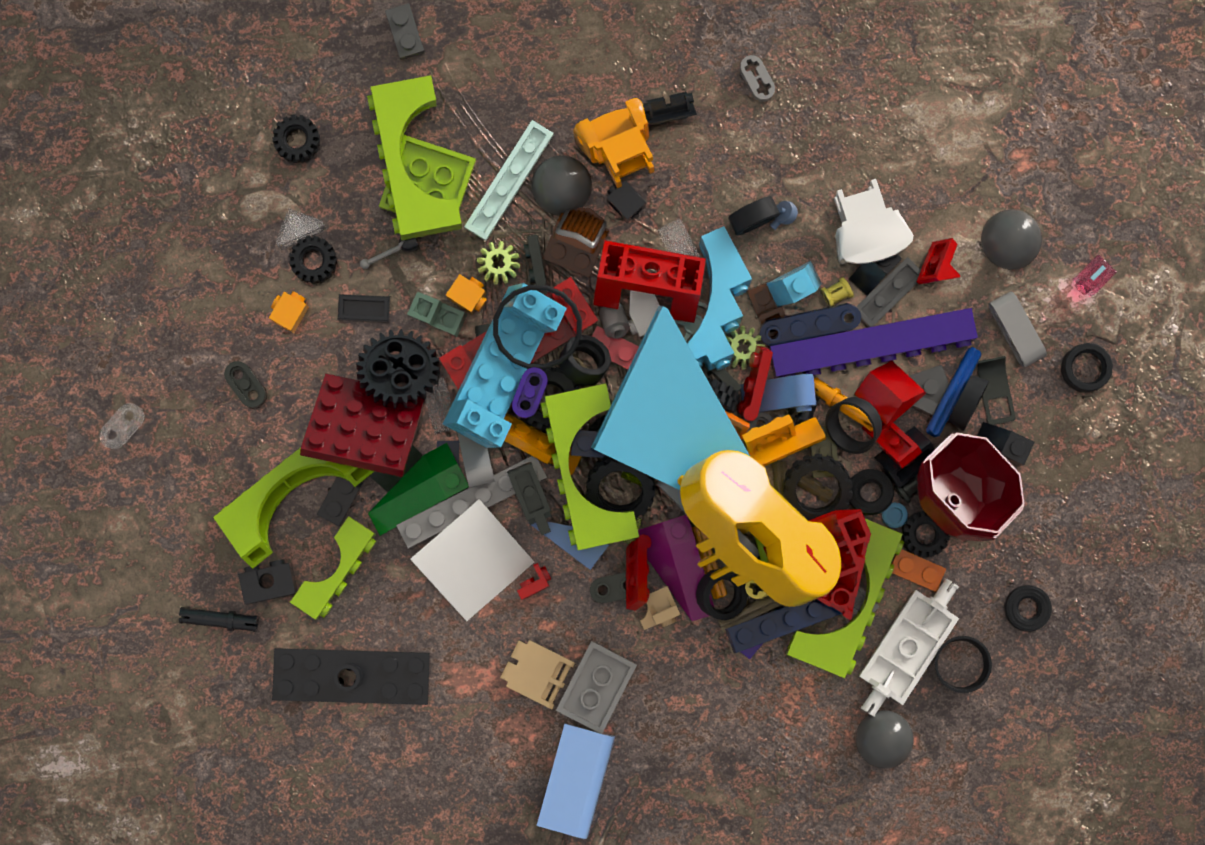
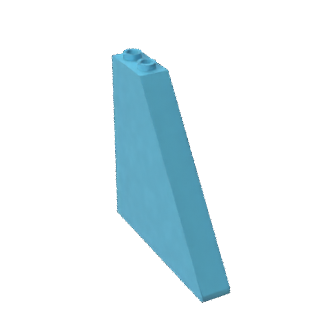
[591,306,750,490]

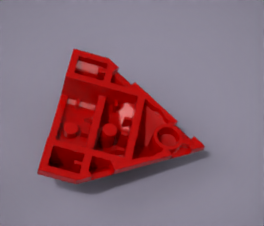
[763,509,871,620]

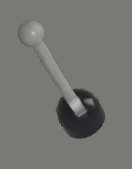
[360,237,420,269]

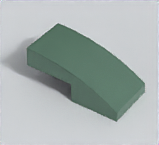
[407,291,467,337]

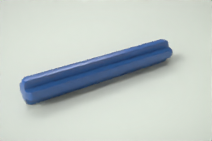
[926,347,981,437]

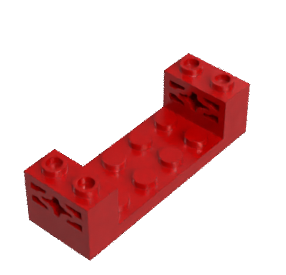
[439,277,598,390]

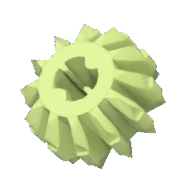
[477,241,520,285]
[726,326,765,370]

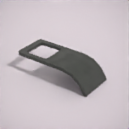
[977,356,1016,425]

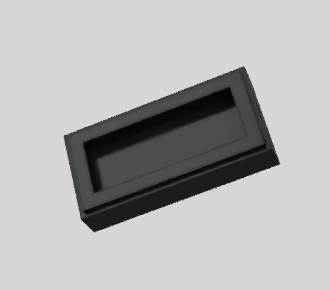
[337,294,391,323]

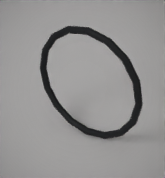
[493,285,582,369]

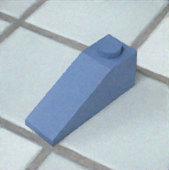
[531,522,609,570]

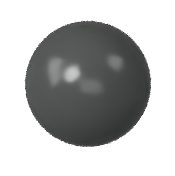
[855,710,914,769]

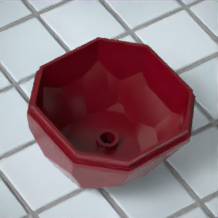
[917,433,1025,541]

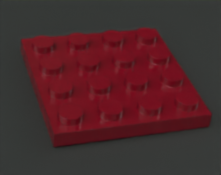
[300,373,425,477]

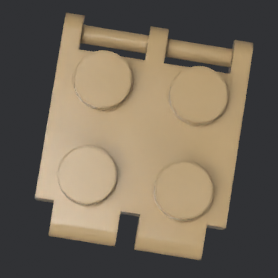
[500,640,575,709]

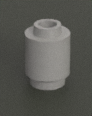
[599,304,630,339]

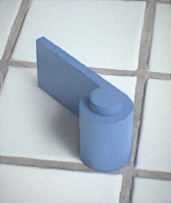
[740,374,816,413]

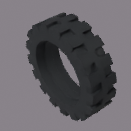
[782,454,853,521]
[586,456,655,520]

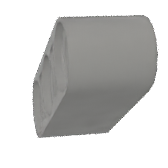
[988,291,1047,368]
[457,432,495,488]

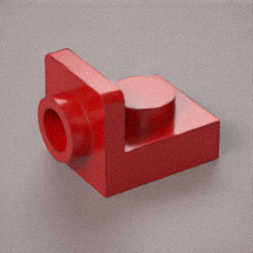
[517,563,551,600]

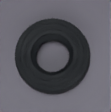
[849,469,894,515]
[1004,585,1052,632]

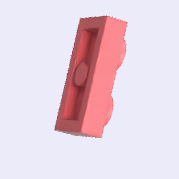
[592,326,639,370]

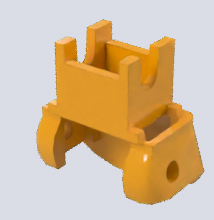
[573,98,654,188]

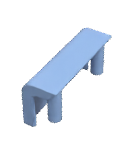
[537,724,615,839]

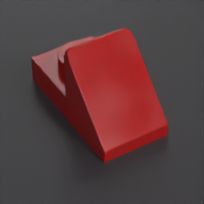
[916,238,961,285]

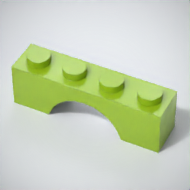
[290,516,377,620]

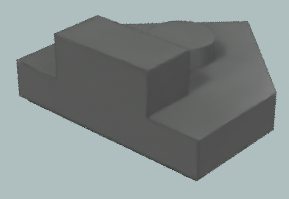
[909,365,949,417]

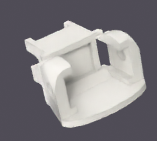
[834,179,914,264]

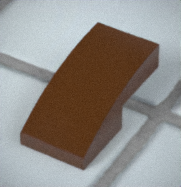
[747,281,786,338]

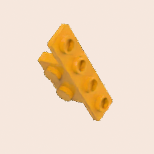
[504,413,582,475]
[742,414,826,467]

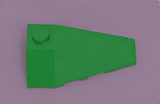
[368,443,469,536]

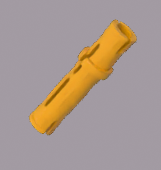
[814,377,873,432]

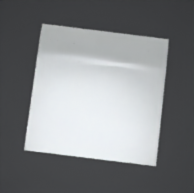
[411,499,534,621]

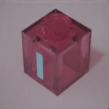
[1072,254,1117,297]

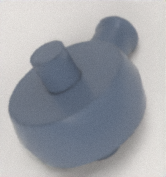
[770,201,798,230]

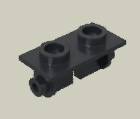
[643,91,697,126]

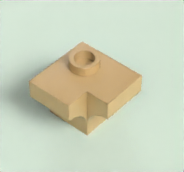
[639,586,680,630]

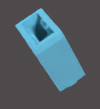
[767,261,822,307]

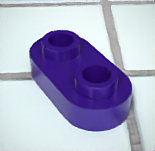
[512,367,548,418]

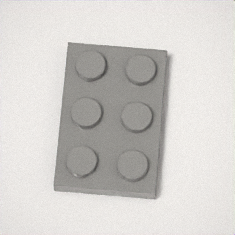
[556,641,637,734]

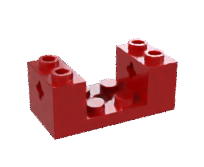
[593,240,706,323]

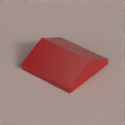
[854,361,926,427]

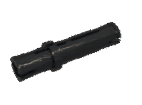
[179,607,259,632]

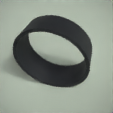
[949,375,989,431]
[825,397,882,454]
[935,636,992,693]

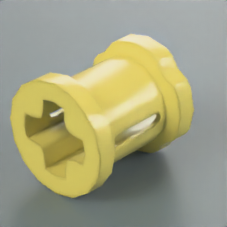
[820,277,854,307]
[745,580,768,599]

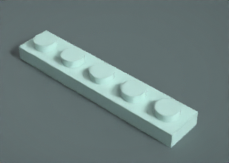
[464,120,554,241]

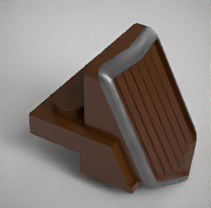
[542,207,610,278]

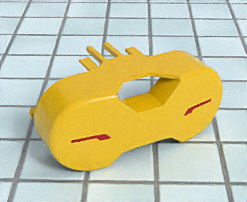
[677,450,841,607]

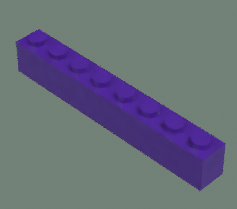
[769,308,978,379]

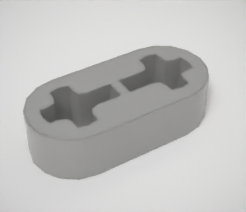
[740,55,775,102]

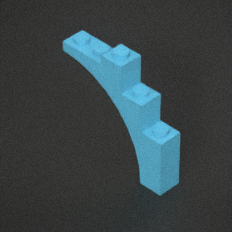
[688,226,752,371]

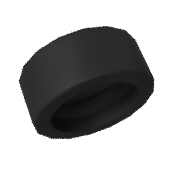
[728,196,780,235]
[559,335,611,386]
[1061,343,1113,393]
[696,569,748,620]

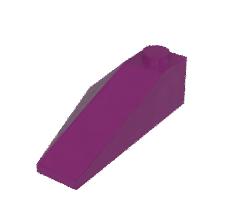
[638,515,715,621]

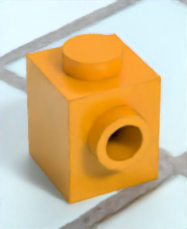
[446,274,487,315]
[269,291,309,333]

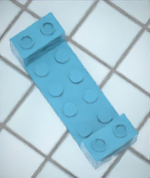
[443,283,567,448]

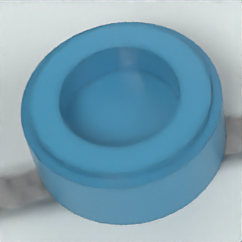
[881,502,908,528]

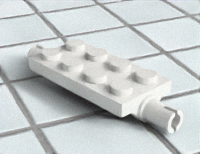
[859,578,959,717]

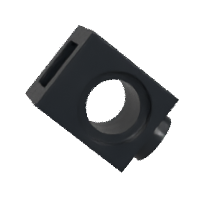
[606,180,646,223]

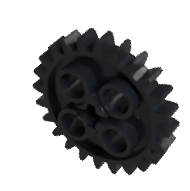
[356,329,440,409]

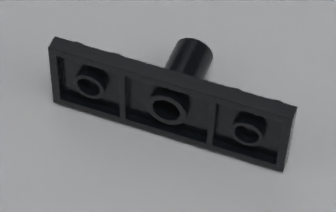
[272,648,430,705]

